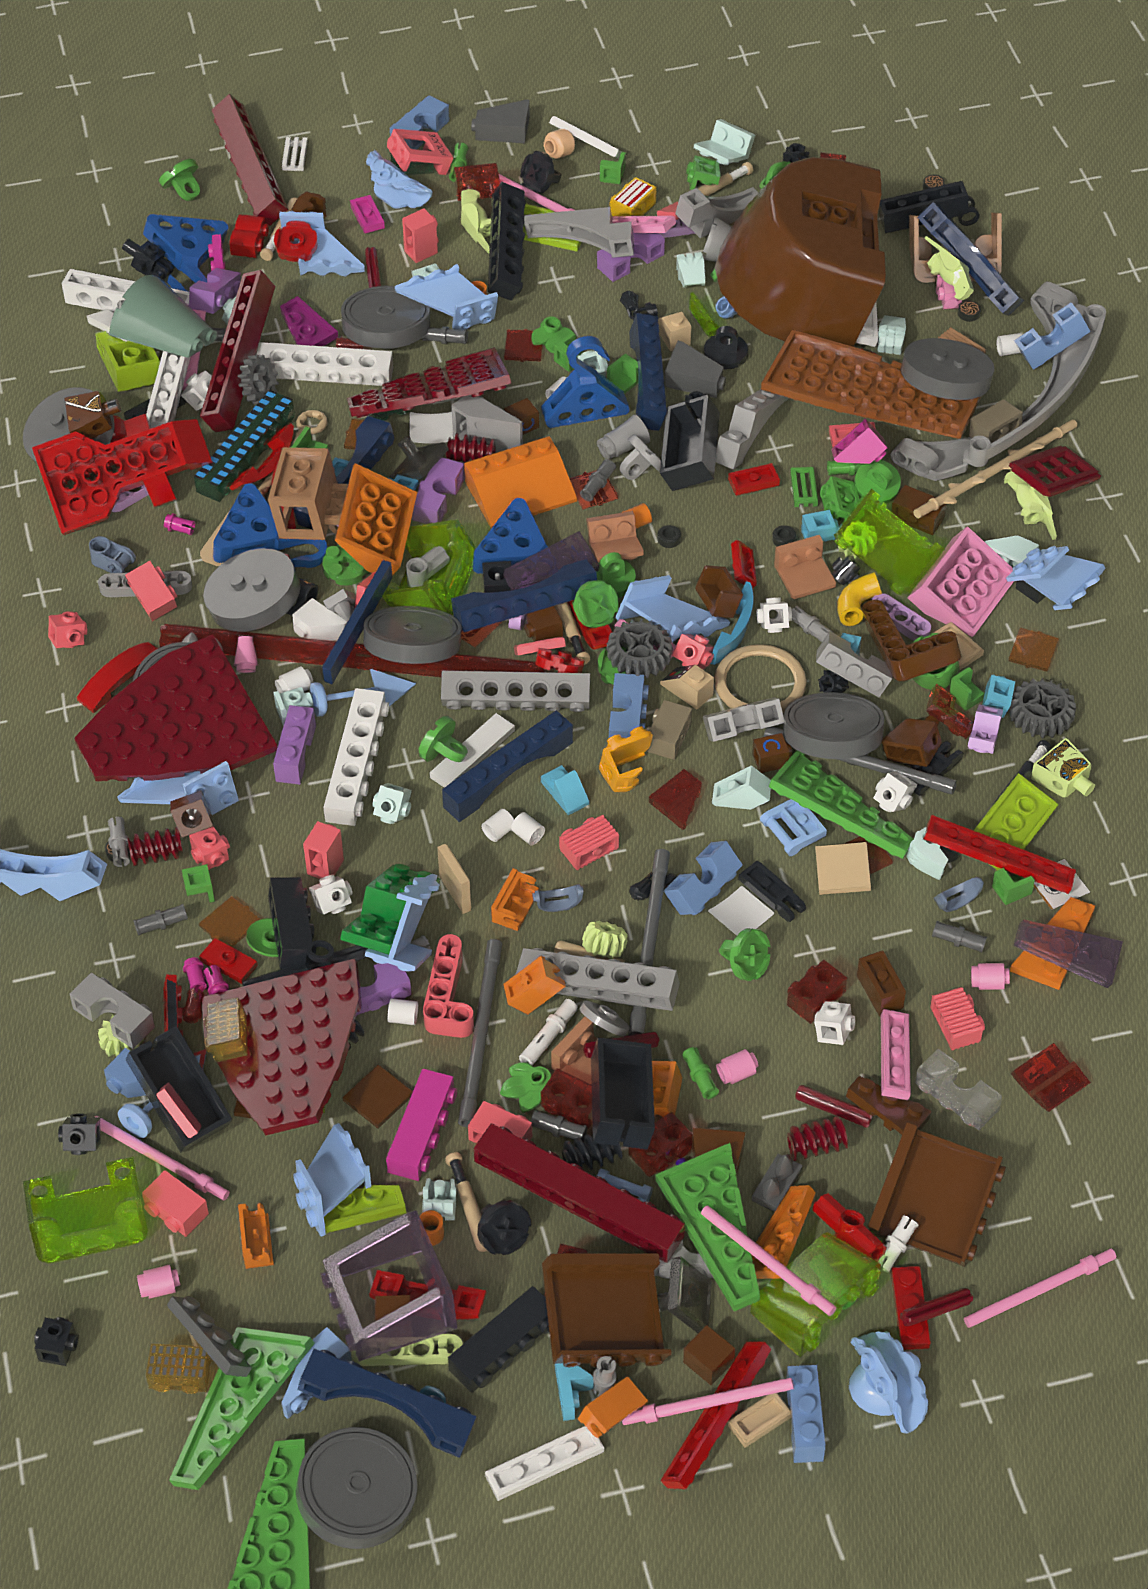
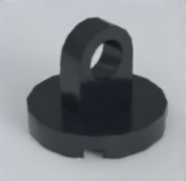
[520,151,562,194]
[704,326,748,370]
[477,1200,532,1255]

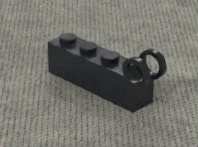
[879,180,980,234]
[268,877,334,971]
[448,1286,550,1393]

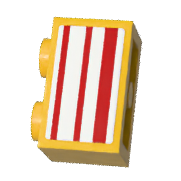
[609,177,656,216]

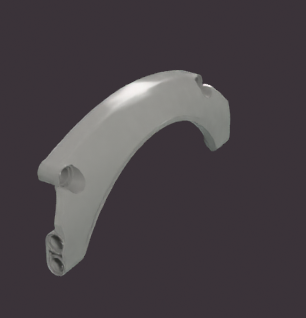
[890,282,1106,481]

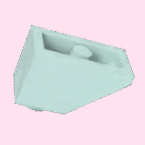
[985,535,1039,568]
[712,766,771,810]

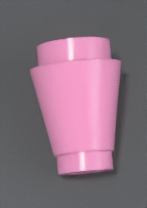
[234,636,258,673]

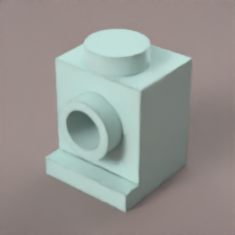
[273,687,313,725]

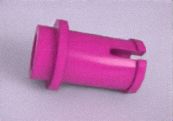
[164,513,196,536]
[183,957,207,993]
[203,965,229,995]

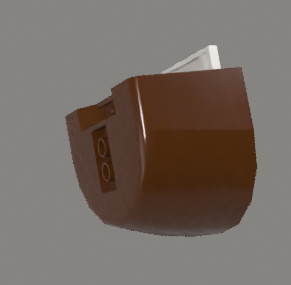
[715,157,886,347]

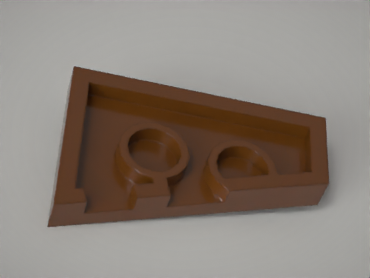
[846,1076,932,1135]

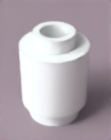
[275,666,313,694]

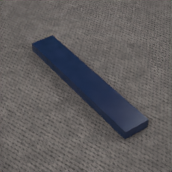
[322,560,393,685]

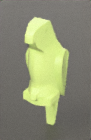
[461,189,491,254]
[924,236,974,300]
[1004,471,1057,540]

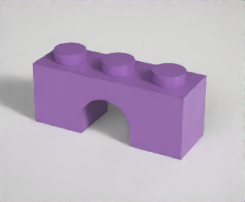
[597,233,665,282]
[189,268,241,314]
[412,457,465,527]
[273,705,316,785]
[355,963,411,1017]

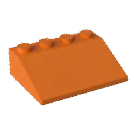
[464,436,577,528]
[335,463,417,575]

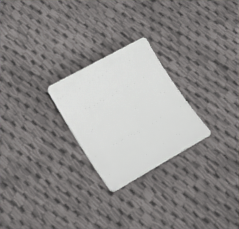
[410,412,453,444]
[708,886,774,935]

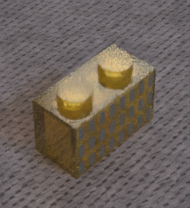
[204,997,248,1062]
[146,1344,212,1394]

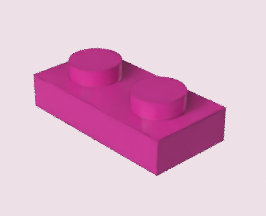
[350,195,385,234]
[208,234,226,271]

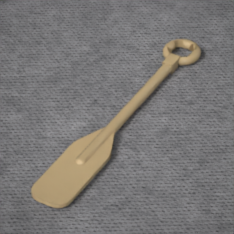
[200,410,328,566]

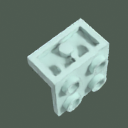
[693,119,755,165]

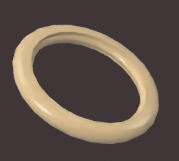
[714,644,807,713]

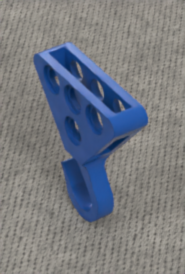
[143,214,228,292]
[541,336,630,428]
[213,483,327,568]
[472,498,584,577]

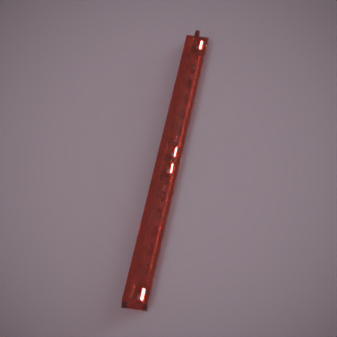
[159,624,546,678]

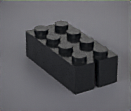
[660,395,720,491]
[125,1026,232,1153]
[591,1037,655,1150]

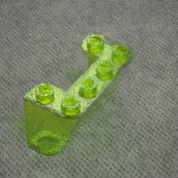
[23,1157,148,1263]
[750,1232,881,1357]

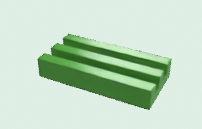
[790,467,818,507]

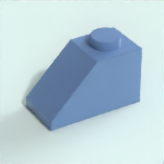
[104,1048,146,1098]

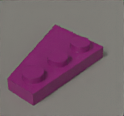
[280,296,338,347]

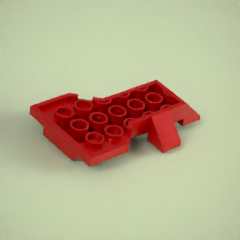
[32,414,213,535]

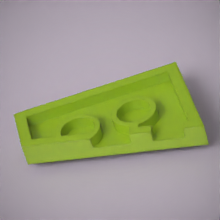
[324,1185,406,1233]

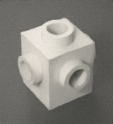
[181,370,212,411]
[757,597,792,633]
[874,771,918,812]
[309,875,352,914]
[814,1001,855,1045]

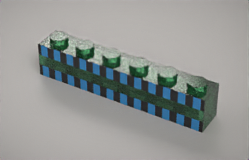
[194,390,295,502]

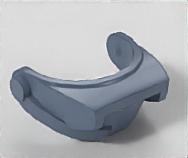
[934,877,983,912]
[532,884,584,912]

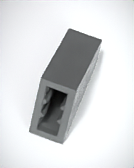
[471,100,530,144]
[665,341,726,398]

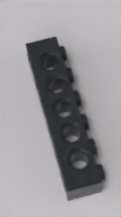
[488,182,526,301]

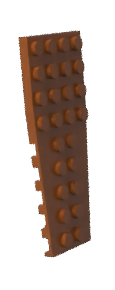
[761,330,981,439]

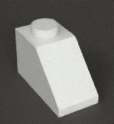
[292,598,348,642]

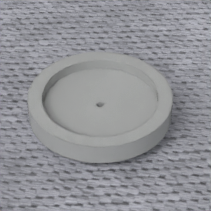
[580,1001,630,1036]

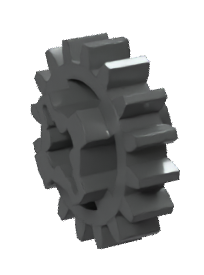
[238,355,279,404]

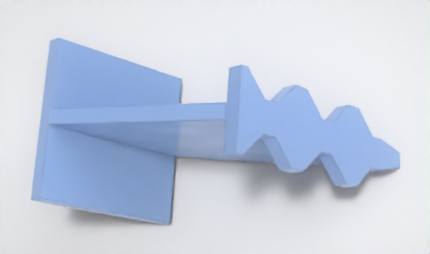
[279,211,365,276]
[395,264,498,330]
[1006,546,1105,610]
[616,575,730,643]
[117,761,239,815]
[365,874,440,971]
[293,1123,371,1237]

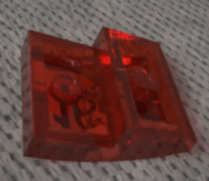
[1011,1043,1091,1112]

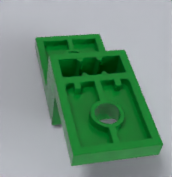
[340,864,441,955]

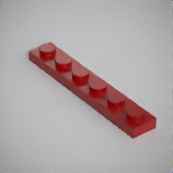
[924,815,1076,894]
[660,1341,772,1490]

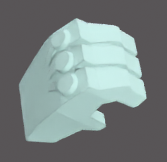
[676,252,705,288]
[877,315,906,355]
[906,827,948,880]
[422,1178,456,1220]

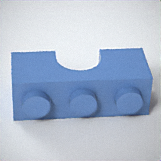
[390,95,449,150]
[1014,303,1090,370]
[609,673,649,738]
[664,841,742,915]
[786,1365,825,1463]

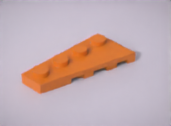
[1010,897,1095,990]
[751,1185,816,1279]

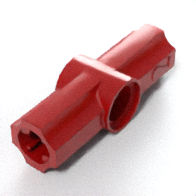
[812,1193,887,1264]

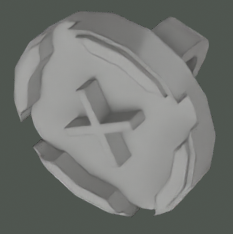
[620,435,661,480]

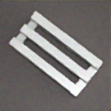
[282,137,308,171]

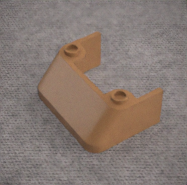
[909,212,1002,283]

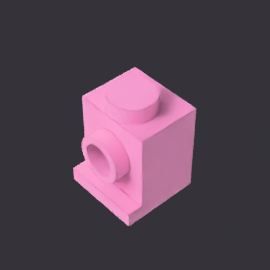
[935,275,962,309]

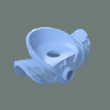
[366,150,433,209]
[849,1331,928,1433]

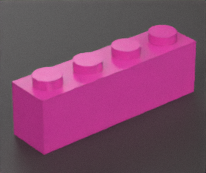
[386,1068,457,1181]

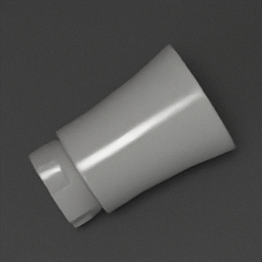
[597,415,650,460]

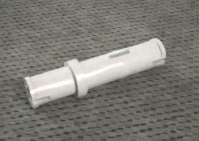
[519,999,578,1066]

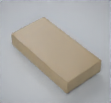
[728,1393,791,1448]

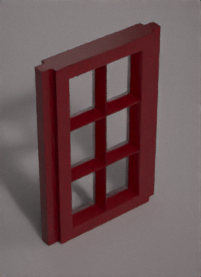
[1009,445,1101,497]

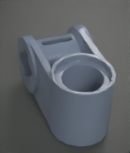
[89,536,136,573]

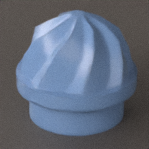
[716,297,737,319]

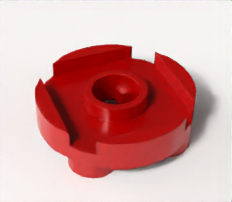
[274,220,318,262]
[535,648,585,673]

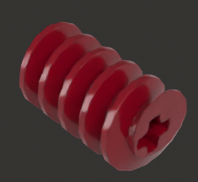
[446,433,496,463]
[128,827,183,866]
[787,1117,848,1161]

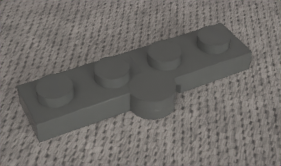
[167,1296,252,1377]

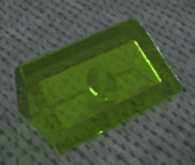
[689,292,720,337]

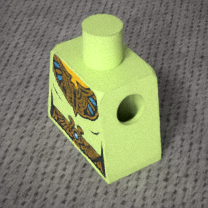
[1031,738,1095,797]

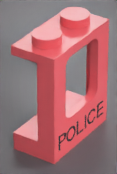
[387,129,453,175]

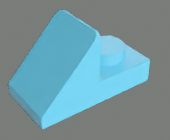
[541,765,589,815]
[555,1364,593,1421]

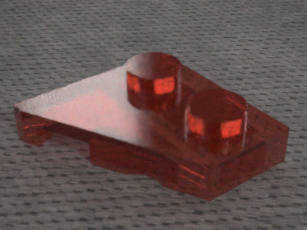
[649,769,702,830]

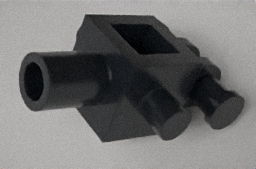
[122,238,176,279]

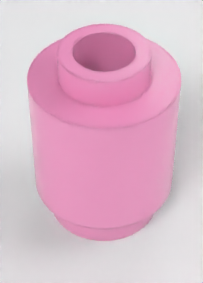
[971,963,1010,990]
[716,1049,759,1084]
[137,1265,180,1299]

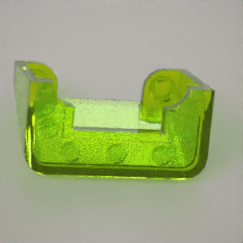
[834,489,945,595]
[382,519,476,615]

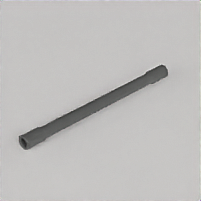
[764,726,957,795]
[628,849,670,1036]
[458,939,503,1127]

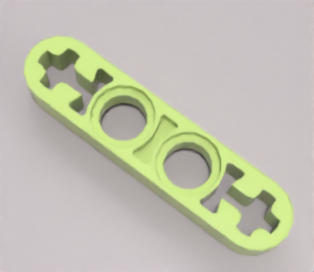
[351,1334,463,1366]

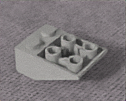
[452,395,523,452]

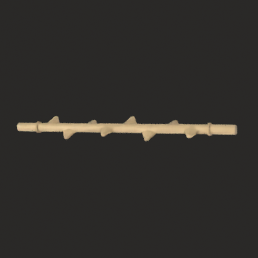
[914,419,1077,518]

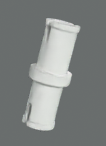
[874,1215,918,1273]

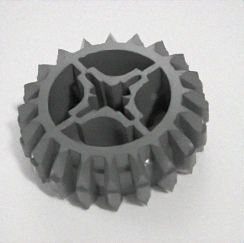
[607,619,673,679]
[1008,677,1076,739]

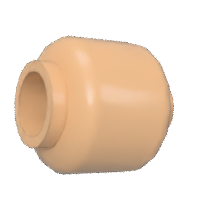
[544,129,575,159]

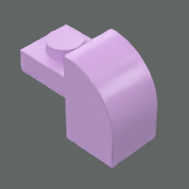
[968,704,1003,754]

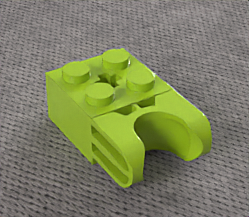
[95,331,160,392]

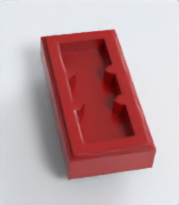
[731,540,757,588]
[199,938,258,984]

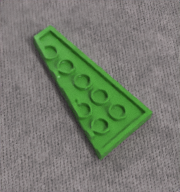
[769,750,914,859]
[656,1143,760,1312]
[169,1327,315,1490]
[227,1439,310,1589]

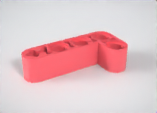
[423,934,474,1038]

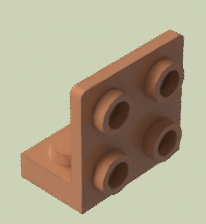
[586,511,644,563]
[774,535,836,599]
[551,1016,597,1096]

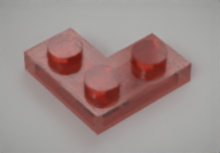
[926,684,974,739]

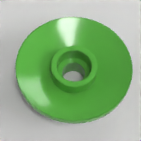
[246,918,278,957]

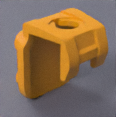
[599,726,653,792]

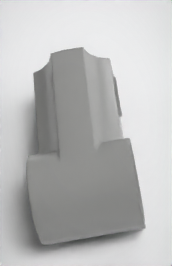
[406,546,450,590]

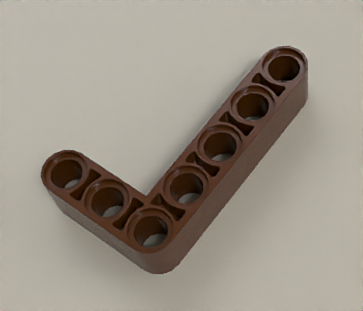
[862,600,962,681]

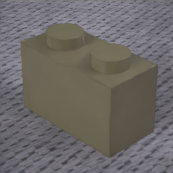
[969,399,1023,443]
[647,700,692,760]

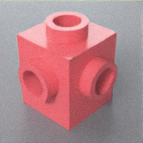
[48,612,87,648]
[672,634,714,669]
[189,826,230,870]

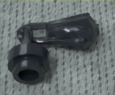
[620,290,658,320]
[629,872,678,901]

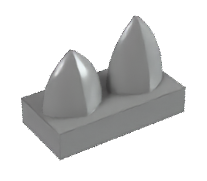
[323,589,356,621]

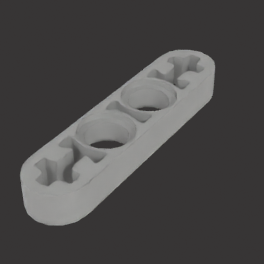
[98,571,192,597]

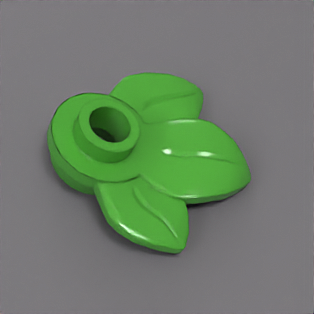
[531,316,574,353]
[500,1063,552,1113]

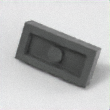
[752,1154,803,1212]

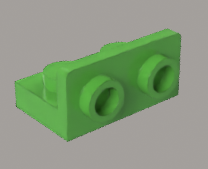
[686,155,720,190]
[820,476,864,522]

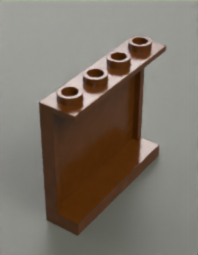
[868,1123,1006,1267]
[542,1254,672,1367]

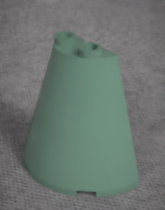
[109,275,217,358]

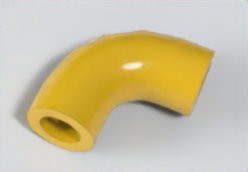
[837,572,882,626]

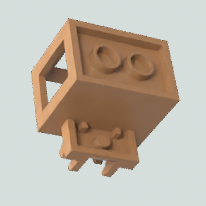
[268,447,348,540]

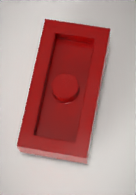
[728,463,780,496]

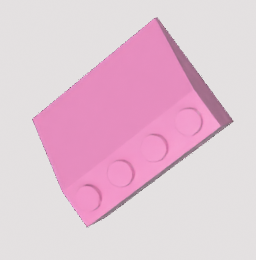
[908,526,1014,637]

